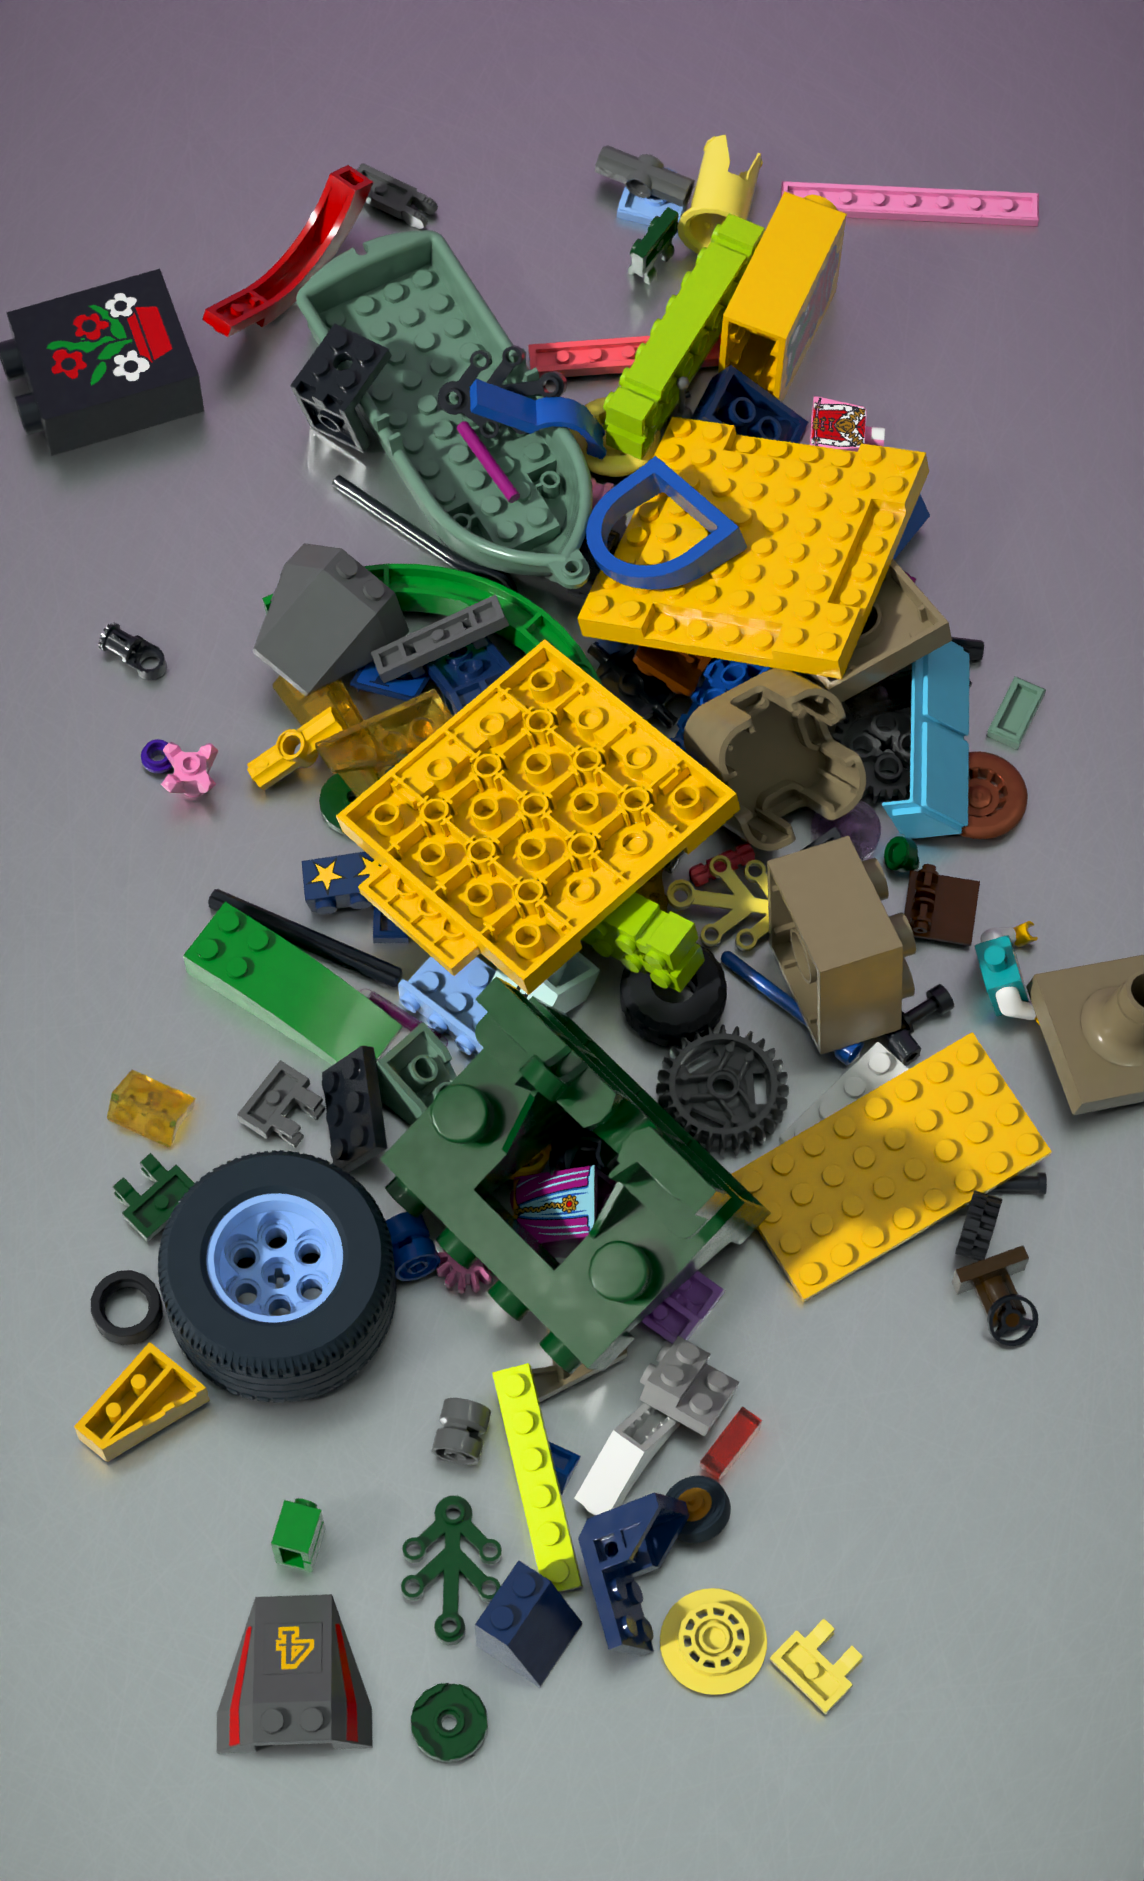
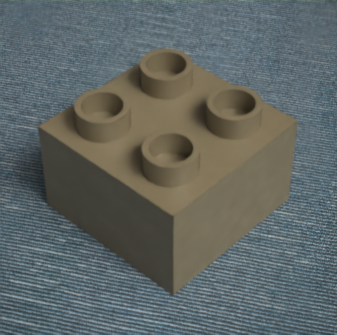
[767,836,916,1055]

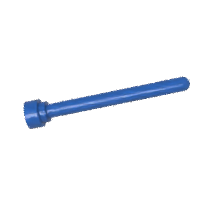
[721,951,864,1066]

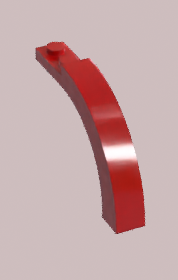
[202,165,373,337]

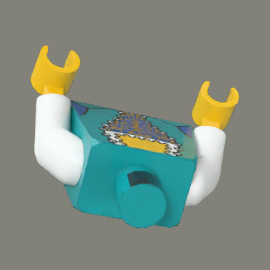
[974,921,1040,1025]

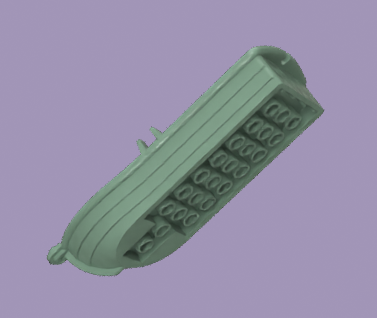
[296,230,593,589]

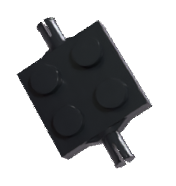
[587,642,678,729]

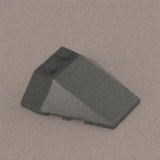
[252,543,409,696]

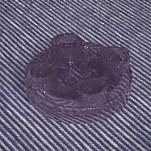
[810,800,881,861]

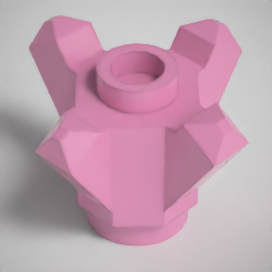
[161,742,218,797]

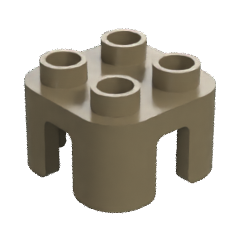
[684,668,866,851]

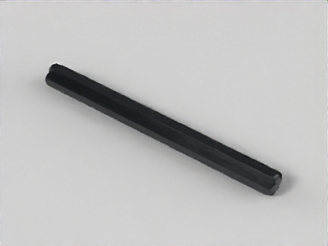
[208,889,403,987]

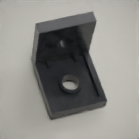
[290,323,392,453]

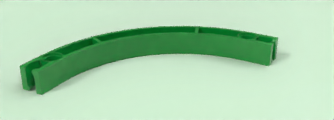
[262,564,603,686]

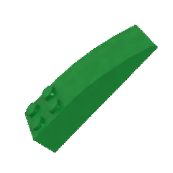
[183,902,402,1065]

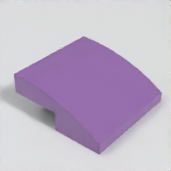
[641,1271,726,1344]

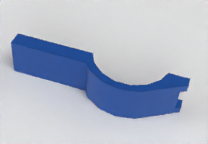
[470,379,607,459]

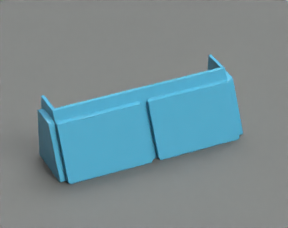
[882,641,970,839]

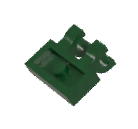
[628,207,679,285]
[113,1153,194,1242]

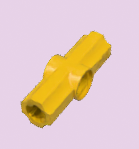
[247,706,348,791]

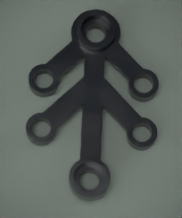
[438,345,567,438]

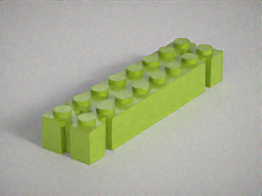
[603,213,765,460]
[580,892,705,993]

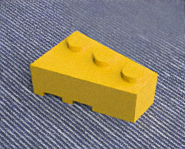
[74,1342,210,1462]

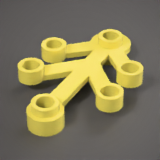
[667,855,769,951]

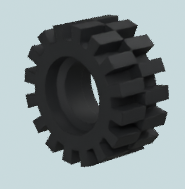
[955,1190,1002,1261]

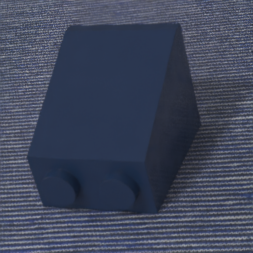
[475,1560,583,1688]

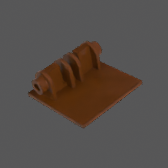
[904,864,980,946]

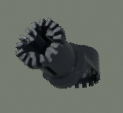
[98,622,167,680]

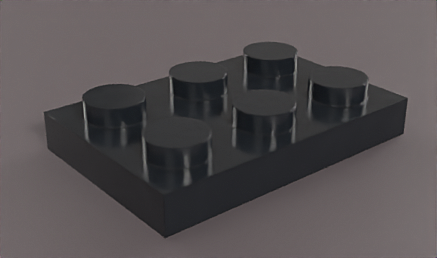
[322,1045,387,1173]

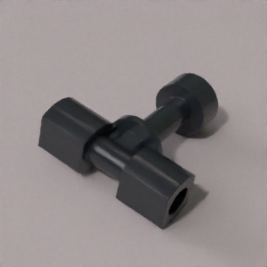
[885,984,954,1066]

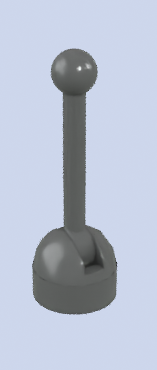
[667,377,693,426]

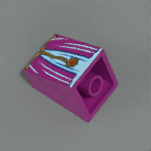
[510,1165,616,1258]

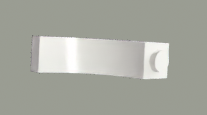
[574,1403,682,1515]

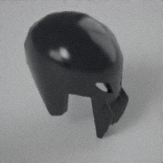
[549,1120,619,1176]

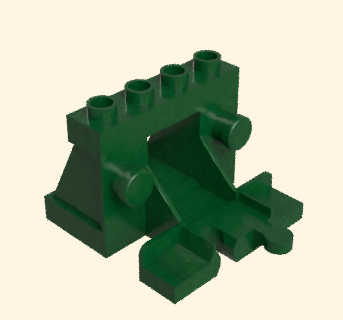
[380,977,771,1374]

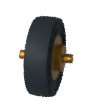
[666,1475,731,1543]

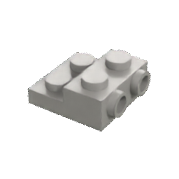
[639,1336,739,1436]

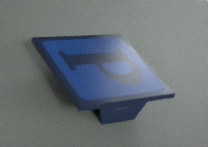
[350,661,431,707]

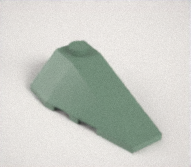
[376,1022,457,1125]

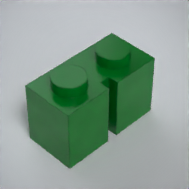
[271,1498,326,1572]

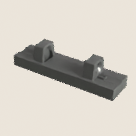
[371,594,509,683]

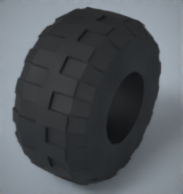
[620,942,727,1047]

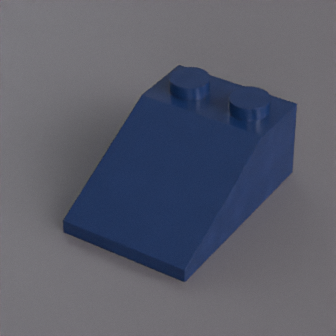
[691,365,809,443]

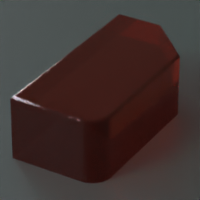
[699,1406,762,1481]

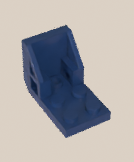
[423,636,512,719]
[578,1492,690,1656]

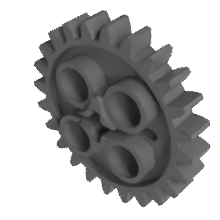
[832,697,911,804]

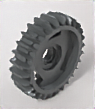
[656,1024,789,1156]

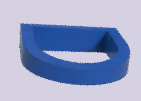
[586,456,747,590]

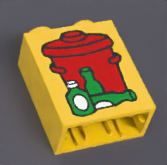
[718,191,847,402]

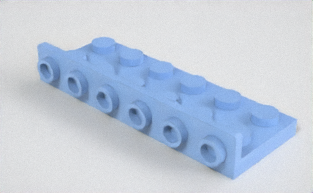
[398,956,615,1061]

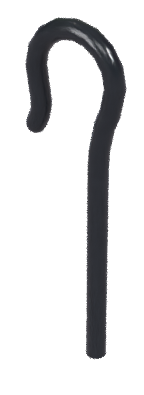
[332,475,518,630]

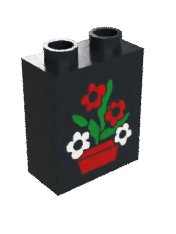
[0,269,204,456]

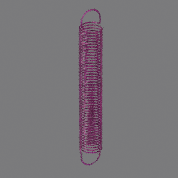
[360,989,448,1046]

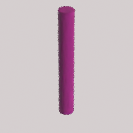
[456,421,520,503]

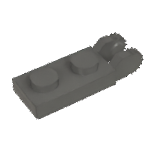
[357,163,438,229]

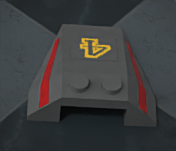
[217,1594,373,1753]

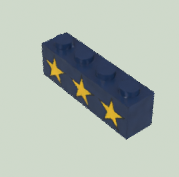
[302,852,381,914]

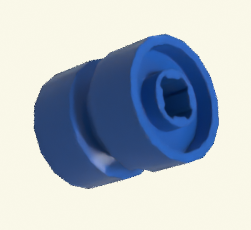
[386,1212,440,1281]

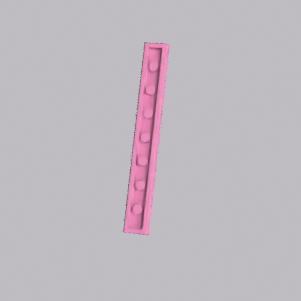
[781,181,1039,227]

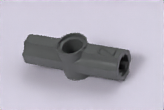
[595,145,695,207]

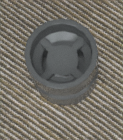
[431,1398,491,1465]

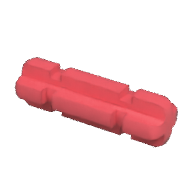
[689,843,755,886]

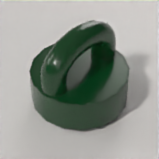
[884,836,920,872]

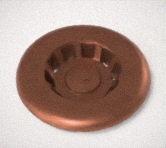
[959,751,1028,839]

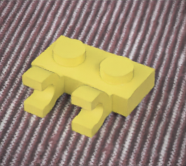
[770,1619,863,1715]

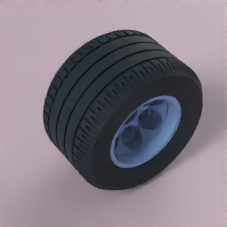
[158,1150,397,1403]

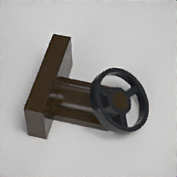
[952,1245,1038,1346]

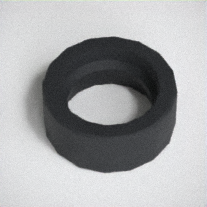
[90,1270,163,1345]

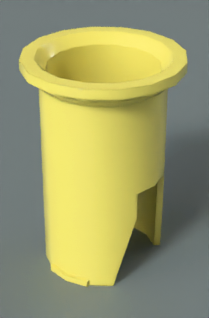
[677,134,763,254]

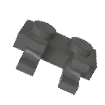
[237,1060,326,1148]

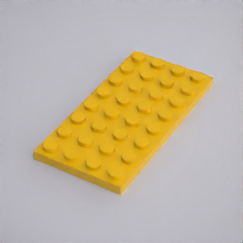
[732,1032,1052,1303]

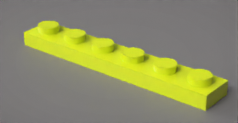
[492,1363,583,1592]

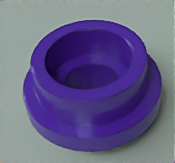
[141,739,173,773]

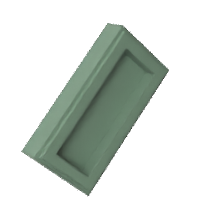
[986,676,1046,750]

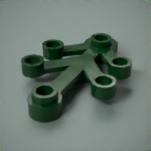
[401,1495,502,1645]

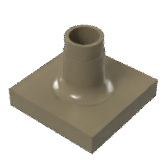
[804,559,952,703]
[1026,955,1144,1115]

